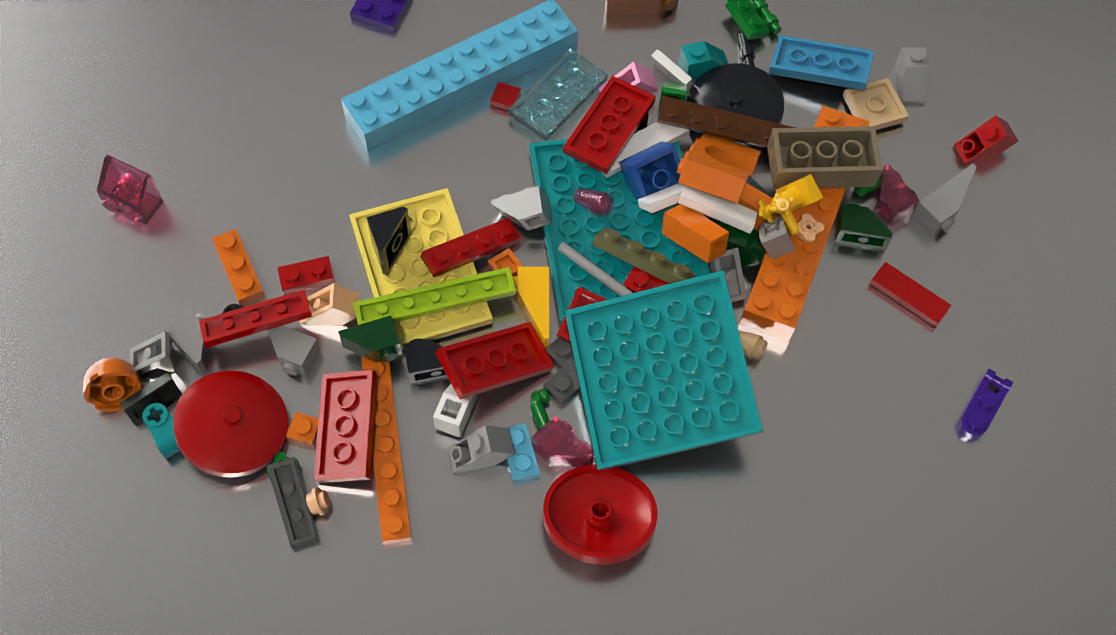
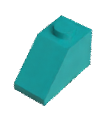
[678,41,729,81]

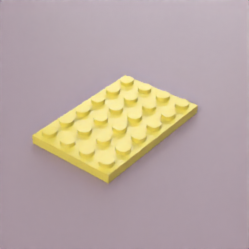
[349,188,493,349]

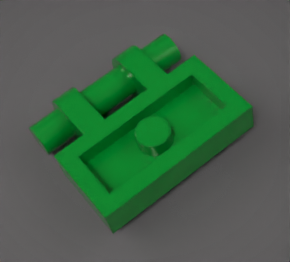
[725,0,782,40]

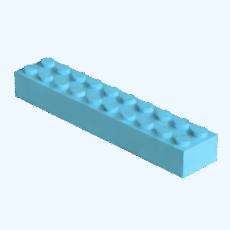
[341,0,578,151]

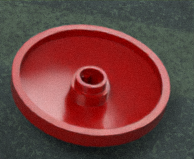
[173,371,288,478]
[543,464,658,565]

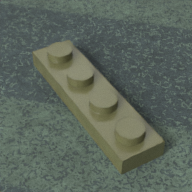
[592,228,696,284]

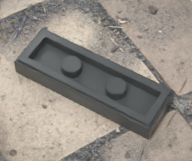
[267,457,319,548]

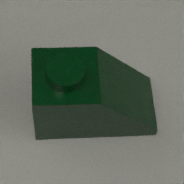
[835,204,892,250]
[713,219,766,268]
[338,315,402,363]

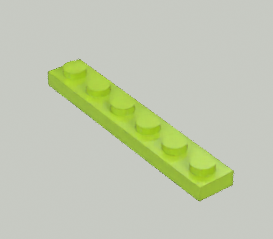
[353,267,516,325]

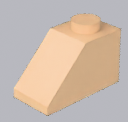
[300,283,359,326]

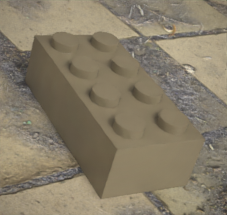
[767,126,882,189]

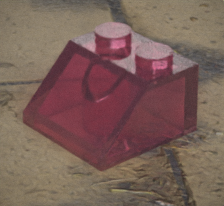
[96,154,164,225]

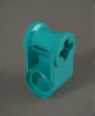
[142,403,180,460]

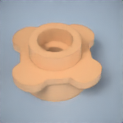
[797,214,824,242]

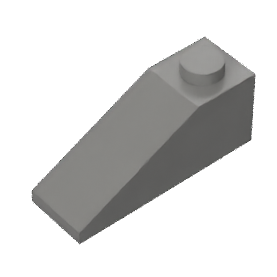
[912,163,977,236]

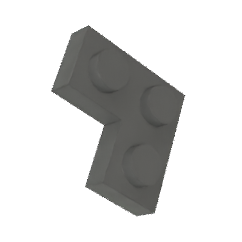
[543,337,581,407]

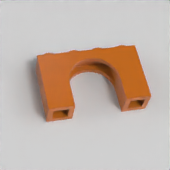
[677,133,761,204]
[662,183,779,263]

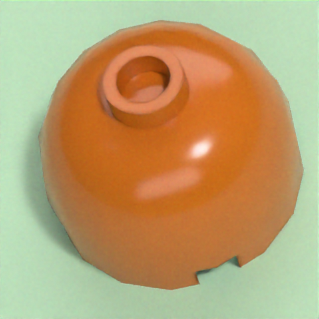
[83,357,141,412]

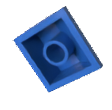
[619,141,681,213]

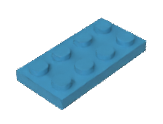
[769,35,875,90]

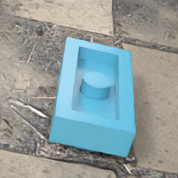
[506,423,540,484]

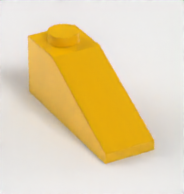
[512,266,549,348]

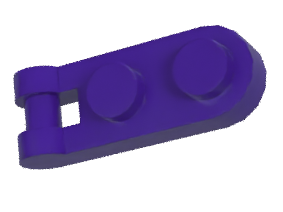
[958,369,1013,439]

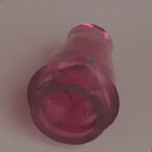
[573,188,613,217]

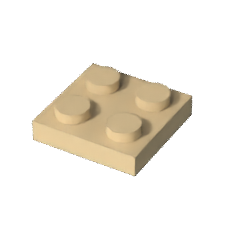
[842,78,909,130]

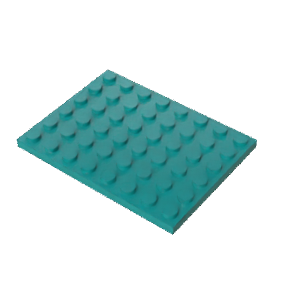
[529,130,710,326]

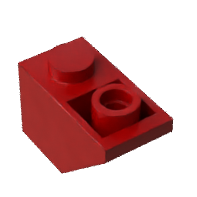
[954,115,1018,165]

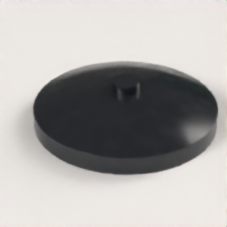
[686,63,784,148]

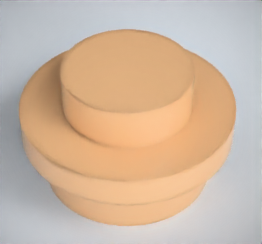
[306,487,331,516]

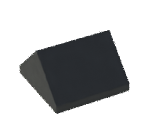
[366,206,412,276]

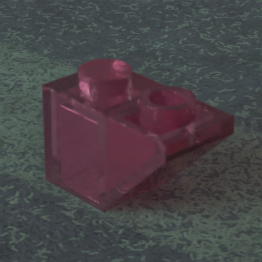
[874,164,920,227]
[531,416,594,467]

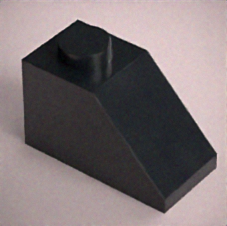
[403,339,447,384]

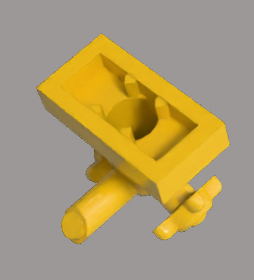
[758,174,823,235]

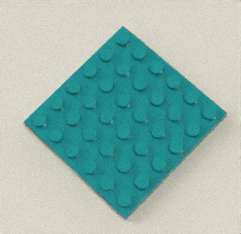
[565,270,764,471]

